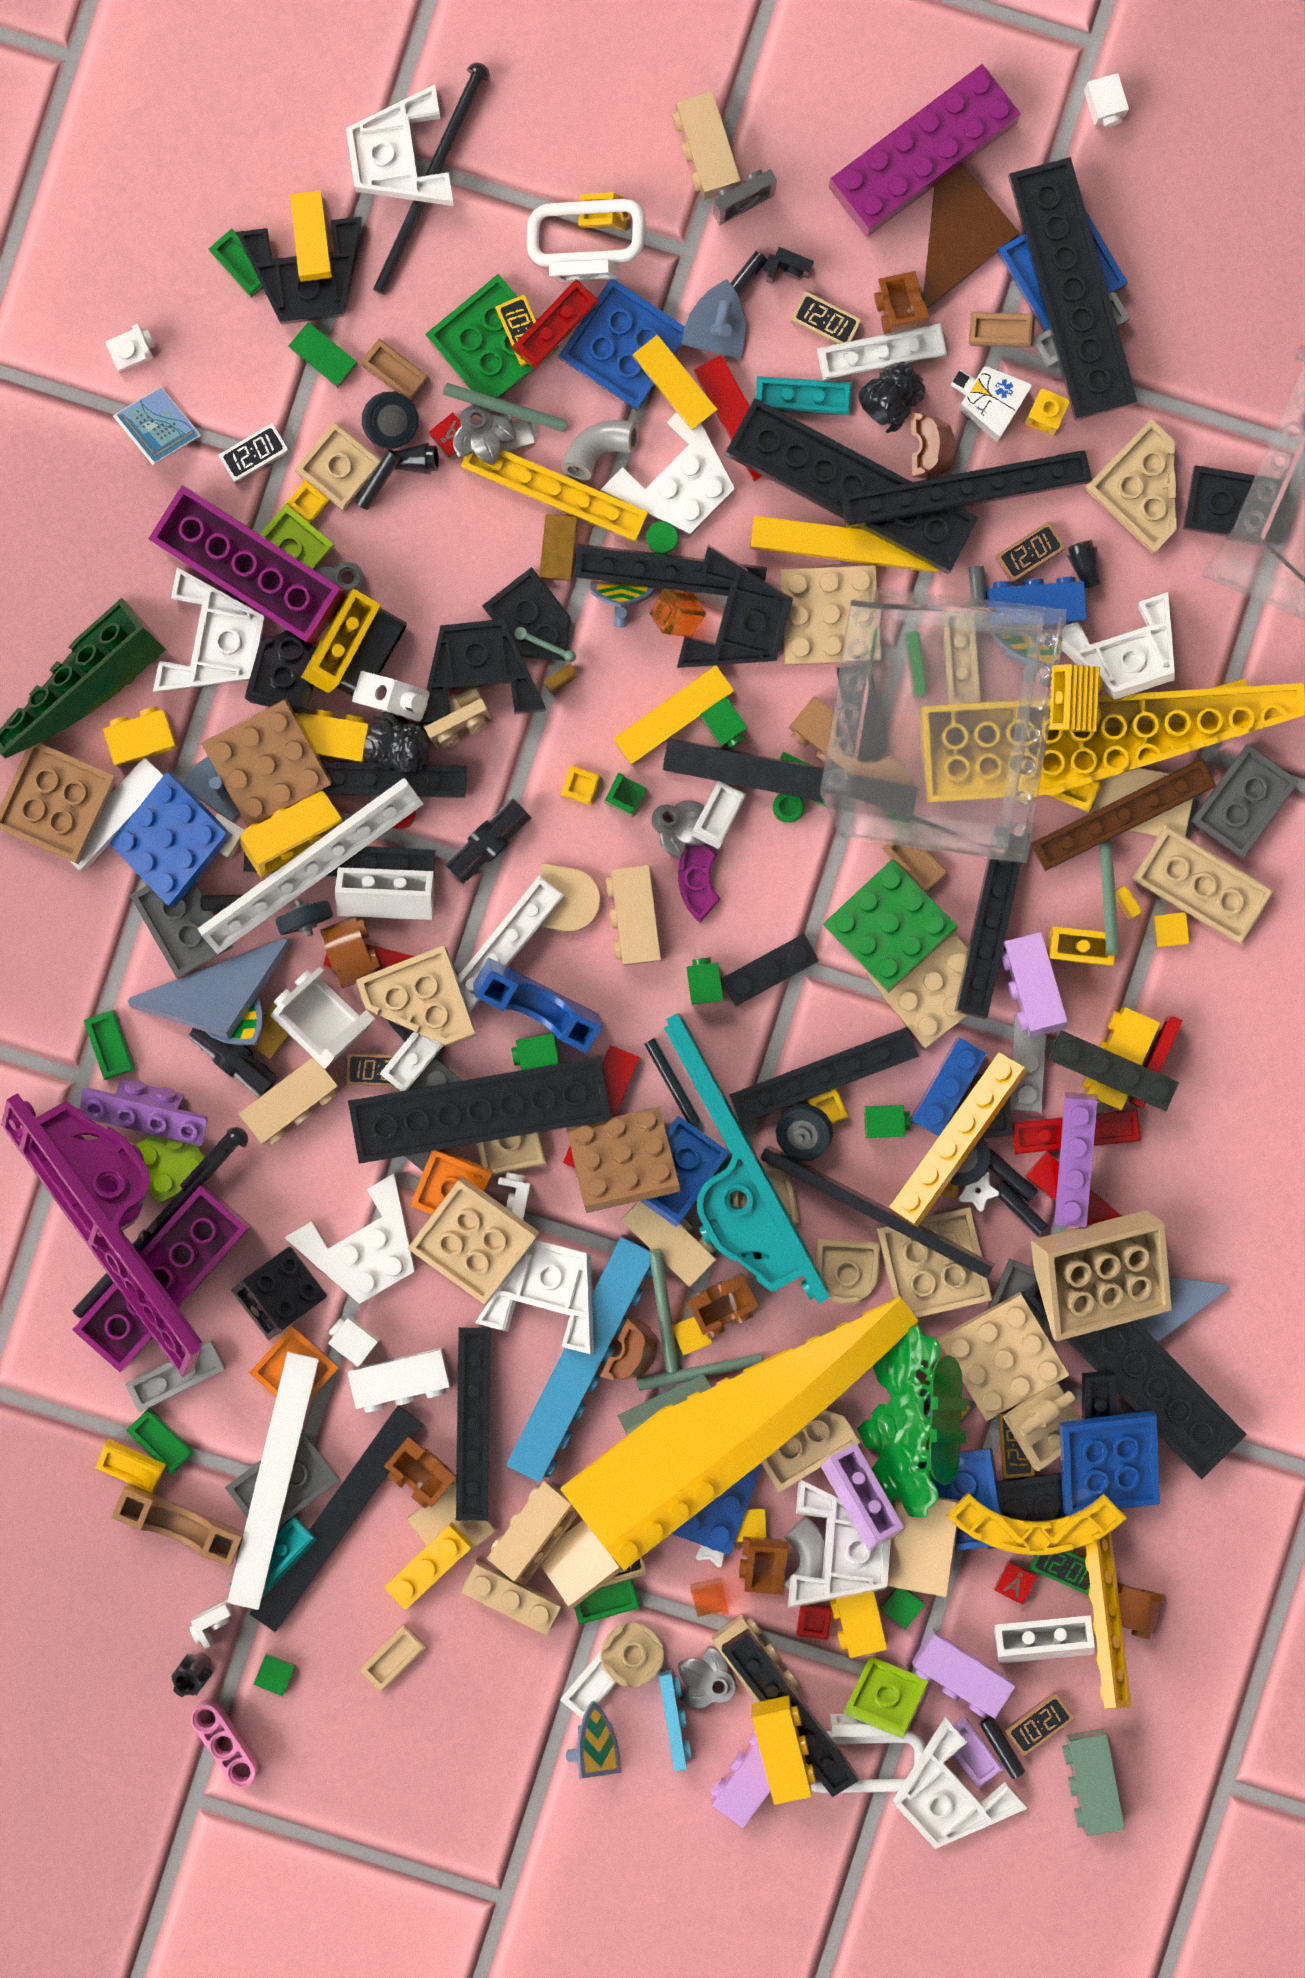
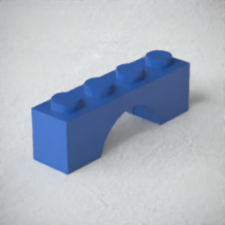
[473,958,602,1054]

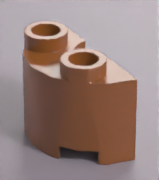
[874,271,929,335]
[910,412,956,479]
[320,917,381,989]
[686,1273,759,1339]
[600,1319,658,1380]
[384,1437,456,1508]
[739,1536,789,1595]
[1117,1582,1164,1639]

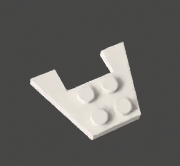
[346,85,454,206]
[600,412,735,535]
[153,567,266,693]
[1049,592,1175,700]
[284,1173,415,1304]
[475,1240,594,1355]
[788,1480,891,1608]
[893,1716,1028,1849]

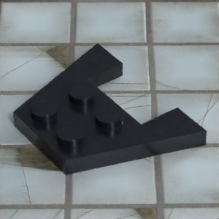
[236,216,363,324]
[677,544,793,668]
[419,619,546,725]

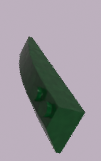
[0,598,166,759]

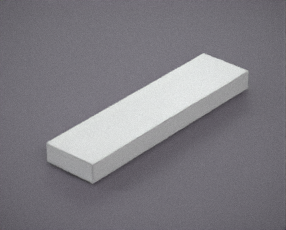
[817,323,947,380]
[70,758,163,873]

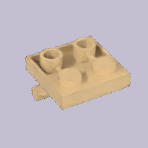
[424,687,492,749]
[1002,1383,1079,1471]

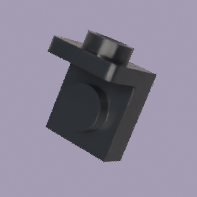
[763,247,814,284]

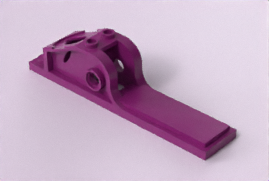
[1,1093,203,1378]

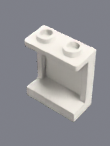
[271,966,375,1069]

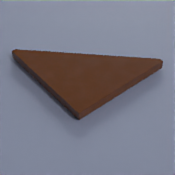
[923,163,1020,309]

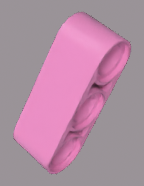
[191,1699,259,1787]

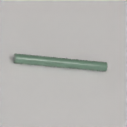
[443,383,567,432]
[1099,839,1119,956]
[649,1249,679,1373]
[637,1353,763,1391]

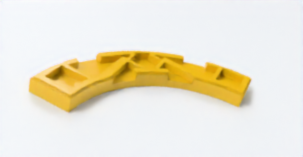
[945,1493,1127,1555]

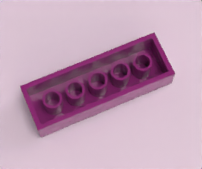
[829,63,1021,237]
[148,485,348,645]
[72,1184,252,1372]

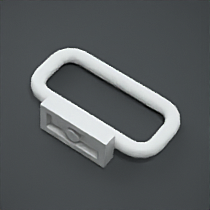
[527,199,646,282]
[806,1714,926,1793]

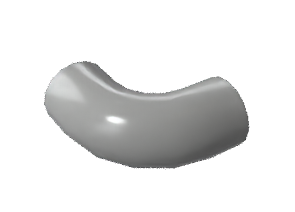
[561,420,639,481]
[784,1515,825,1606]

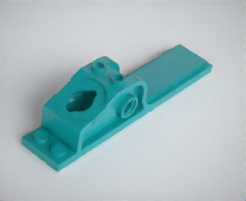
[664,1013,831,1304]

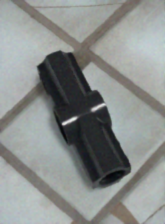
[445,798,532,884]
[188,1028,279,1098]
[171,1652,213,1697]

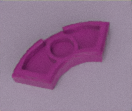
[678,845,720,923]

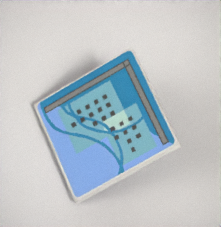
[113,386,201,465]

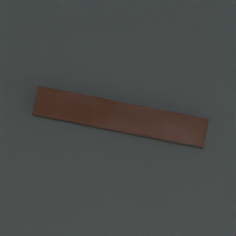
[1031,758,1216,871]

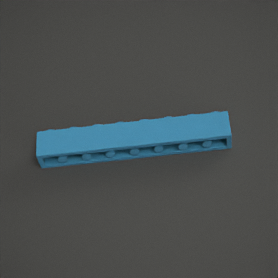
[506,1235,652,1483]

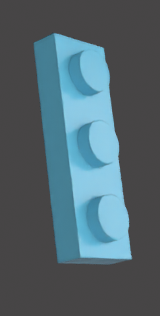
[659,1669,692,1772]

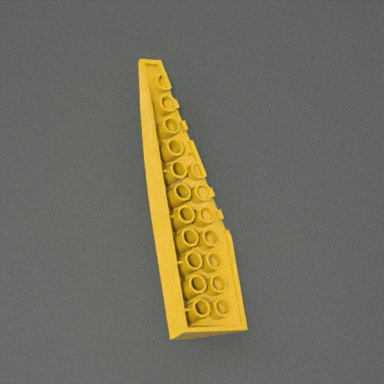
[918,683,1305,803]
[560,1296,919,1570]

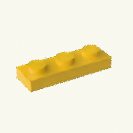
[383,1522,474,1610]

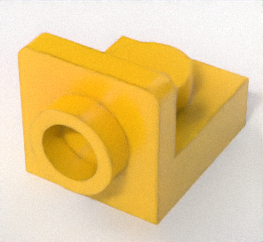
[578,192,630,231]
[1024,389,1069,436]

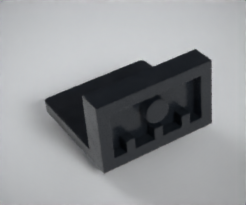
[231,1247,327,1341]

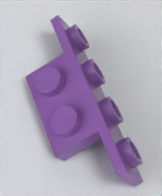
[80,1080,208,1146]

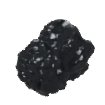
[858,361,926,433]
[363,712,430,773]

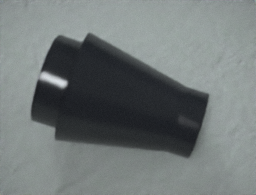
[394,443,439,475]
[1067,539,1101,589]

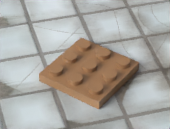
[201,698,332,827]
[0,743,118,865]
[566,1107,680,1213]

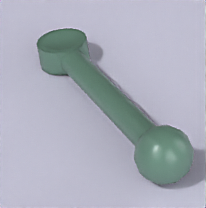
[515,627,576,662]

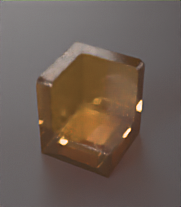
[649,589,707,637]
[690,1577,729,1617]

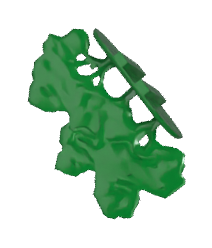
[857,1324,967,1518]

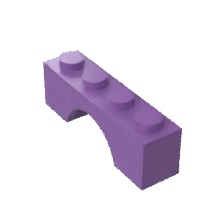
[1054,1092,1097,1227]

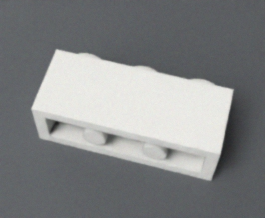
[335,867,435,920]
[347,1347,451,1413]
[994,1615,1095,1664]

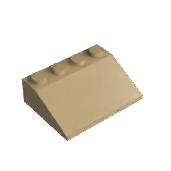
[1031,1210,1172,1341]

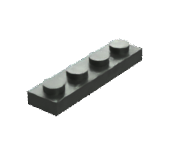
[1048,1030,1179,1112]

